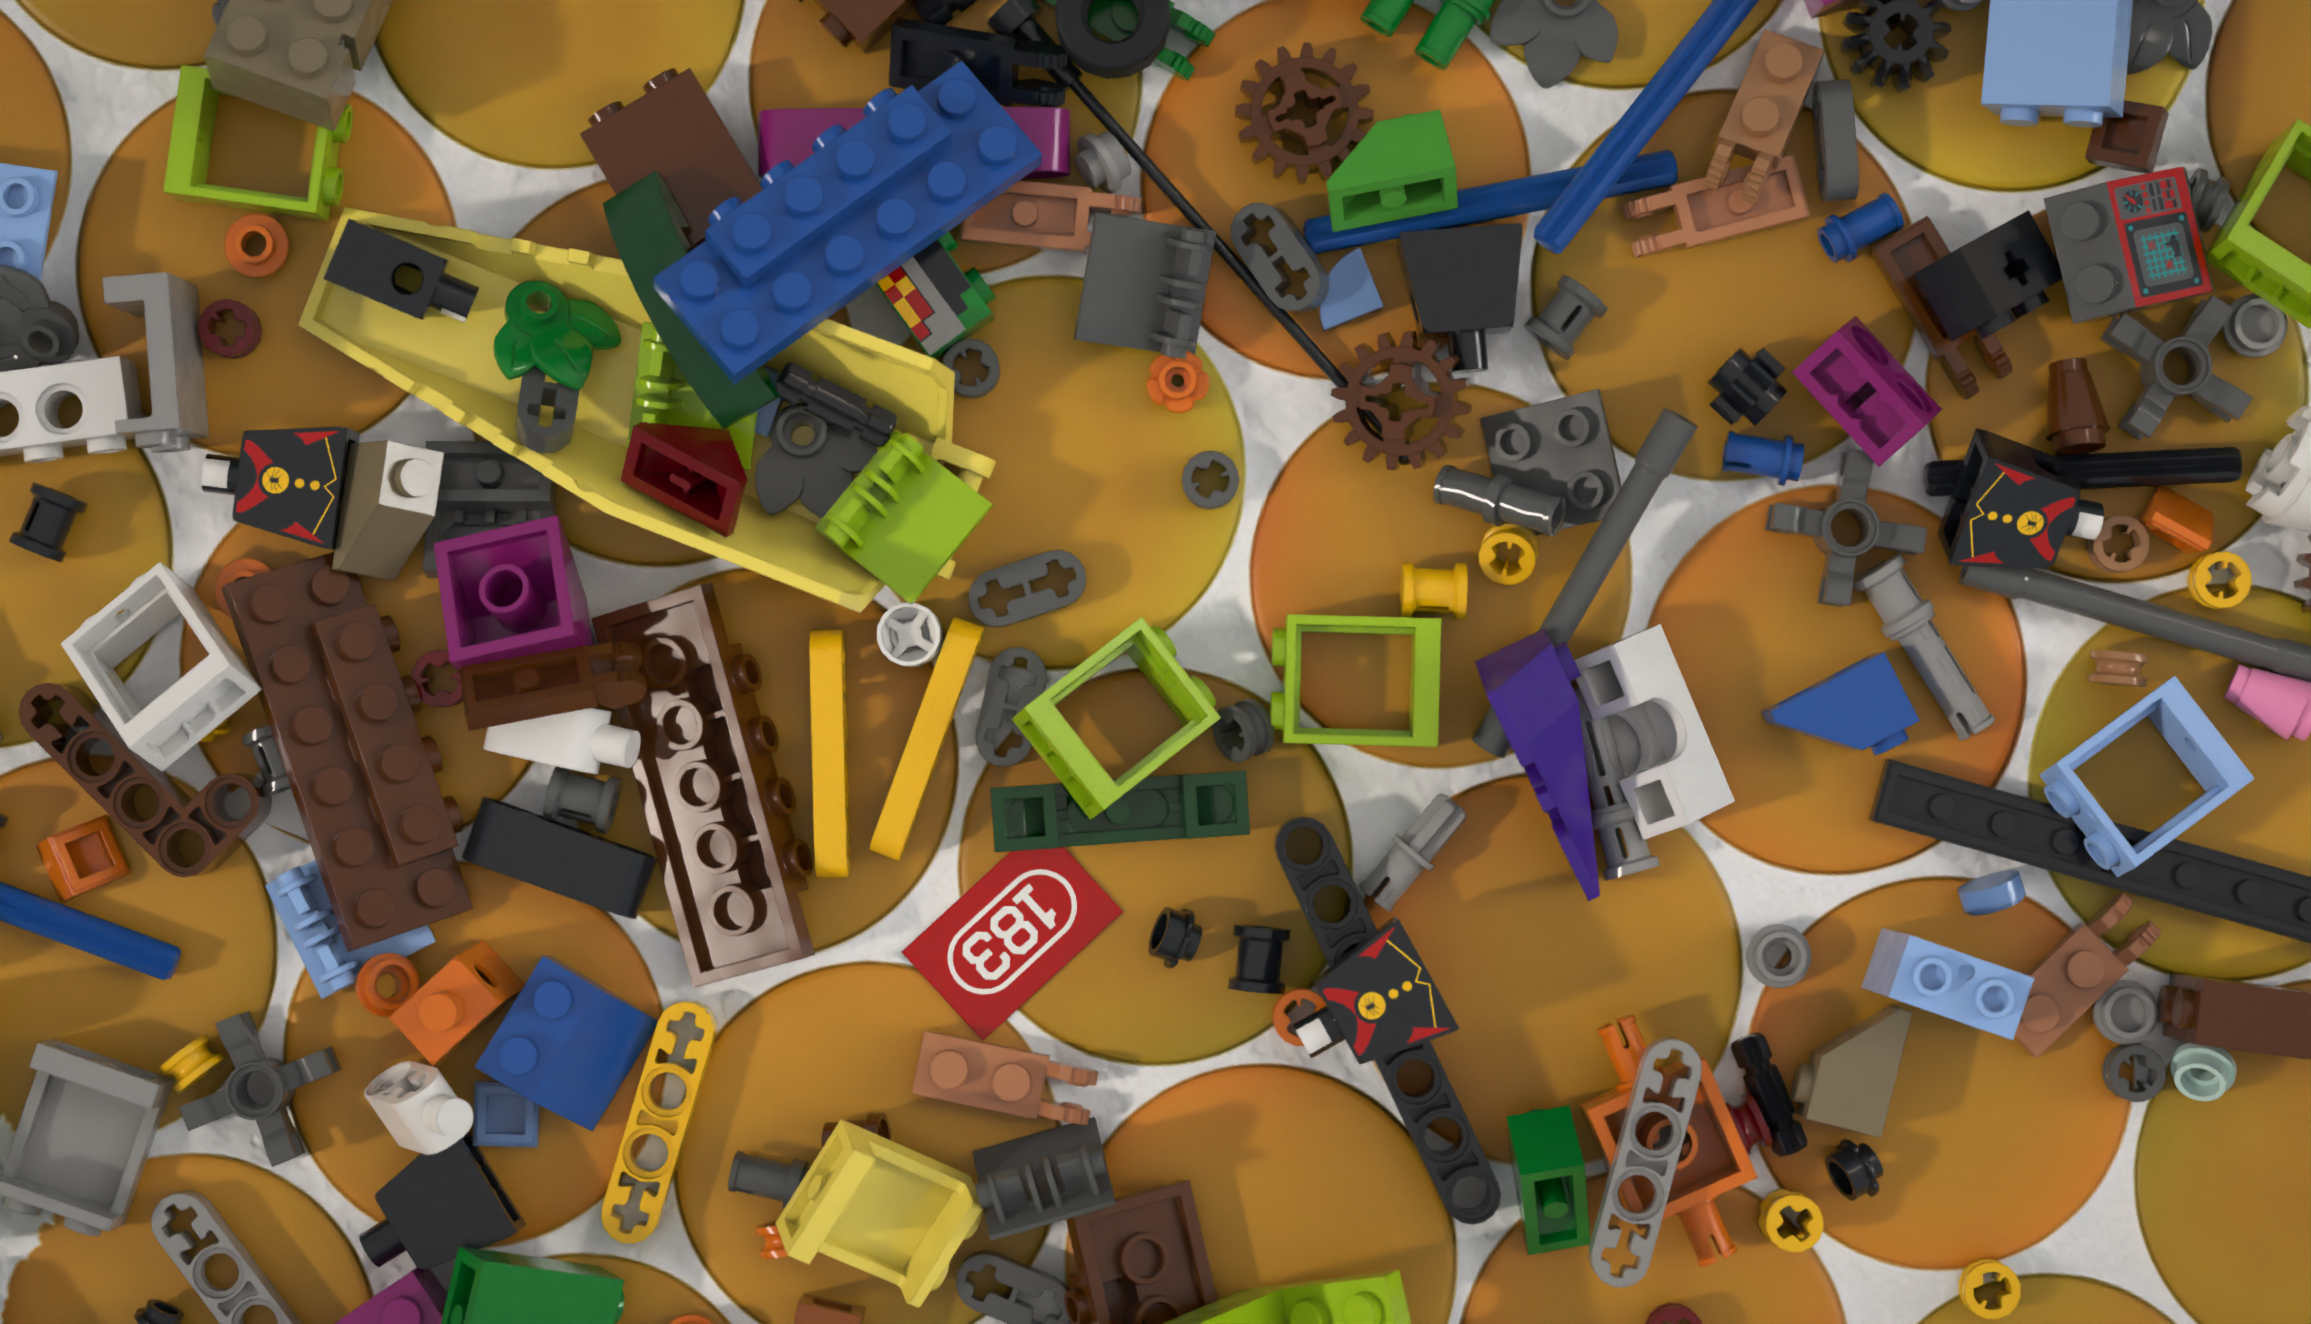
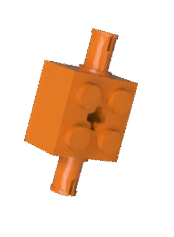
[1579,1014,1758,1267]

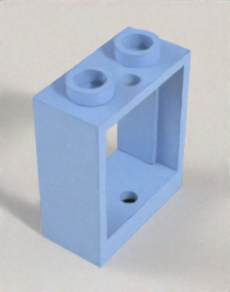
[2039,676,2255,878]
[1861,928,2034,1040]

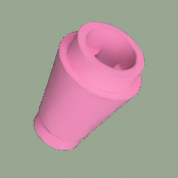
[2223,664,2311,742]

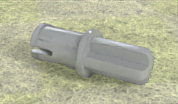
[1359,793,1467,912]

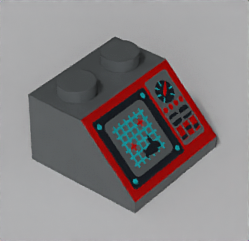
[2044,166,2215,324]

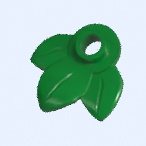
[493,281,621,391]

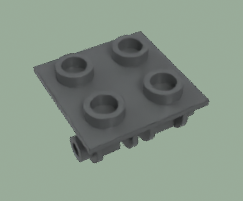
[1074,212,1216,359]
[1481,389,1622,536]
[973,1117,1116,1241]

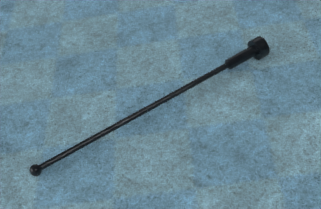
[987,0,1410,465]

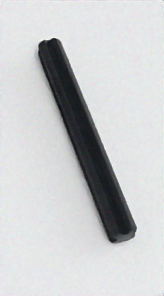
[1923,447,2242,496]

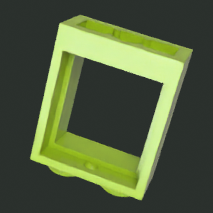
[163,65,353,221]
[2206,119,2311,329]
[1270,614,1442,747]
[1012,617,1221,820]

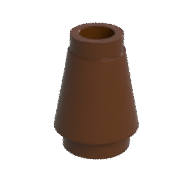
[2046,358,2110,455]

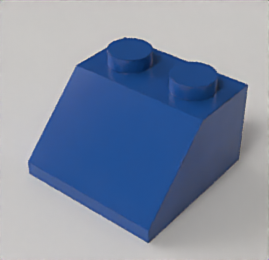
[475,956,658,1131]

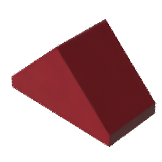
[620,422,747,538]

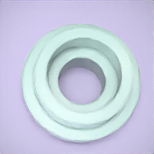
[2170,1043,2237,1101]

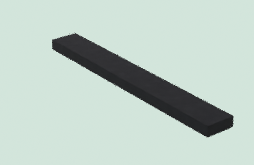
[1869,759,2311,944]

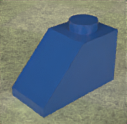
[1761,652,1920,756]

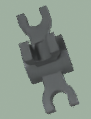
[2099,295,2253,441]
[1764,450,1928,607]
[179,1011,342,1167]

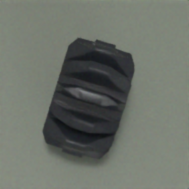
[1840,0,1951,92]

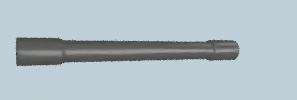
[1472,407,1698,758]
[1959,566,2311,682]

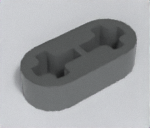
[1812,79,1859,202]
[1231,203,1329,313]
[515,366,579,453]
[968,550,1087,628]
[976,647,1047,766]
[956,1250,1069,1324]

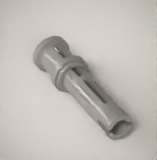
[1853,553,1995,741]
[1574,688,1660,881]

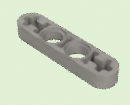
[1588,1037,1702,1288]
[151,1190,302,1324]

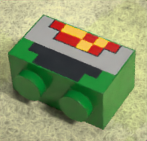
[875,231,996,360]

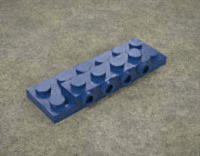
[653,61,1043,385]

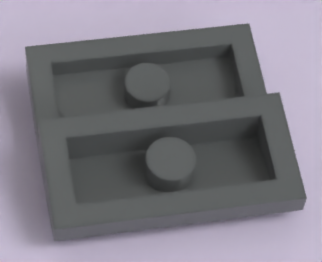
[423,441,556,578]

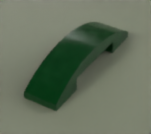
[602,171,780,429]
[990,771,1250,852]

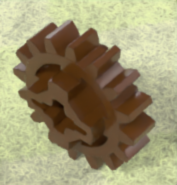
[1235,42,1374,185]
[1331,330,1472,470]

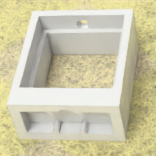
[60,562,262,772]

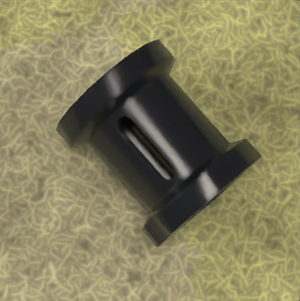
[9,482,88,562]
[1228,924,1290,994]

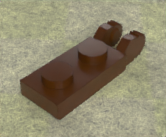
[1869,216,2013,400]
[459,640,648,731]

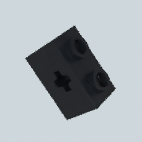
[1914,210,2062,342]

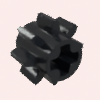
[1707,347,1787,426]

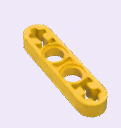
[869,617,985,861]
[809,629,851,879]
[601,1000,717,1244]

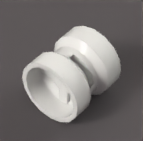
[877,602,943,667]

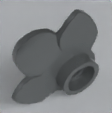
[1490,0,1618,89]
[2127,0,2212,75]
[0,264,79,372]
[755,402,877,518]

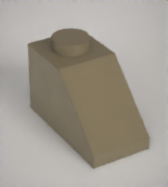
[332,440,444,581]
[1791,1006,1912,1138]

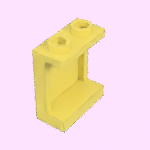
[775,1119,983,1308]

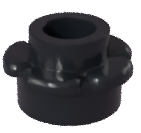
[1148,907,1202,969]
[1825,1139,1883,1201]

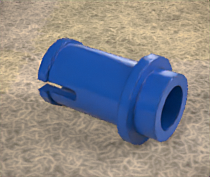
[1817,192,1904,263]
[1721,430,1805,486]

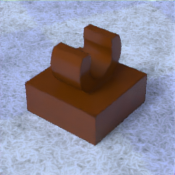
[2085,100,2169,174]

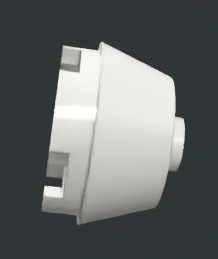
[2245,405,2311,533]

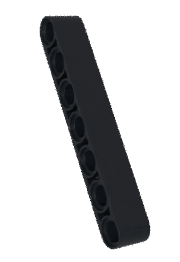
[1274,816,1501,1225]

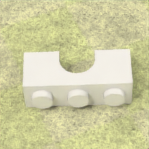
[1574,624,1735,840]

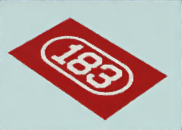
[902,847,1123,1041]

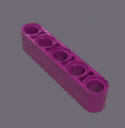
[758,107,1071,179]

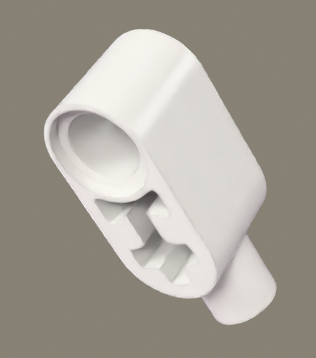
[483,707,641,774]
[364,1061,473,1155]

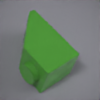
[1326,109,1458,232]

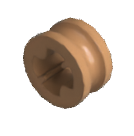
[2086,515,2150,573]
[2088,650,2149,687]

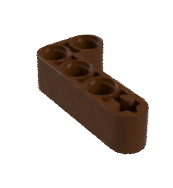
[19,683,272,877]

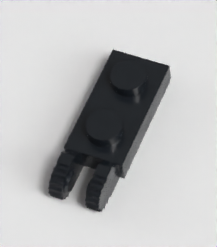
[889,18,1068,107]

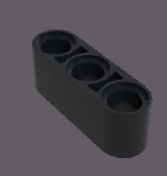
[462,797,657,919]

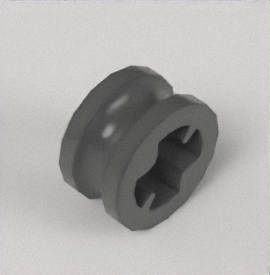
[2189,168,2230,233]
[943,339,1001,399]
[1182,451,1239,510]
[1212,699,1275,763]
[2102,1043,2166,1102]

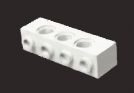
[0,356,143,467]

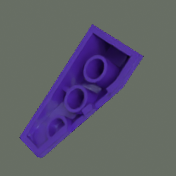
[1475,628,1600,901]

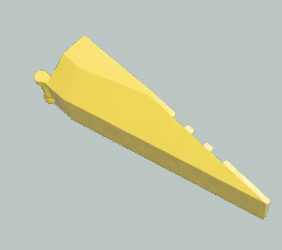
[298,207,996,613]

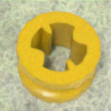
[1479,522,1538,585]
[2187,551,2252,609]
[159,1034,225,1095]
[1958,1259,2021,1319]

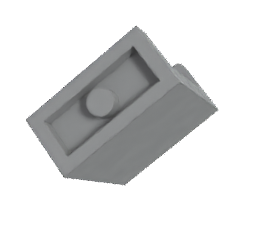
[102,272,209,453]
[0,1038,174,1236]

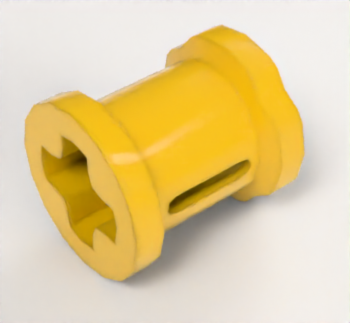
[1400,562,1468,620]
[1757,1188,1824,1252]

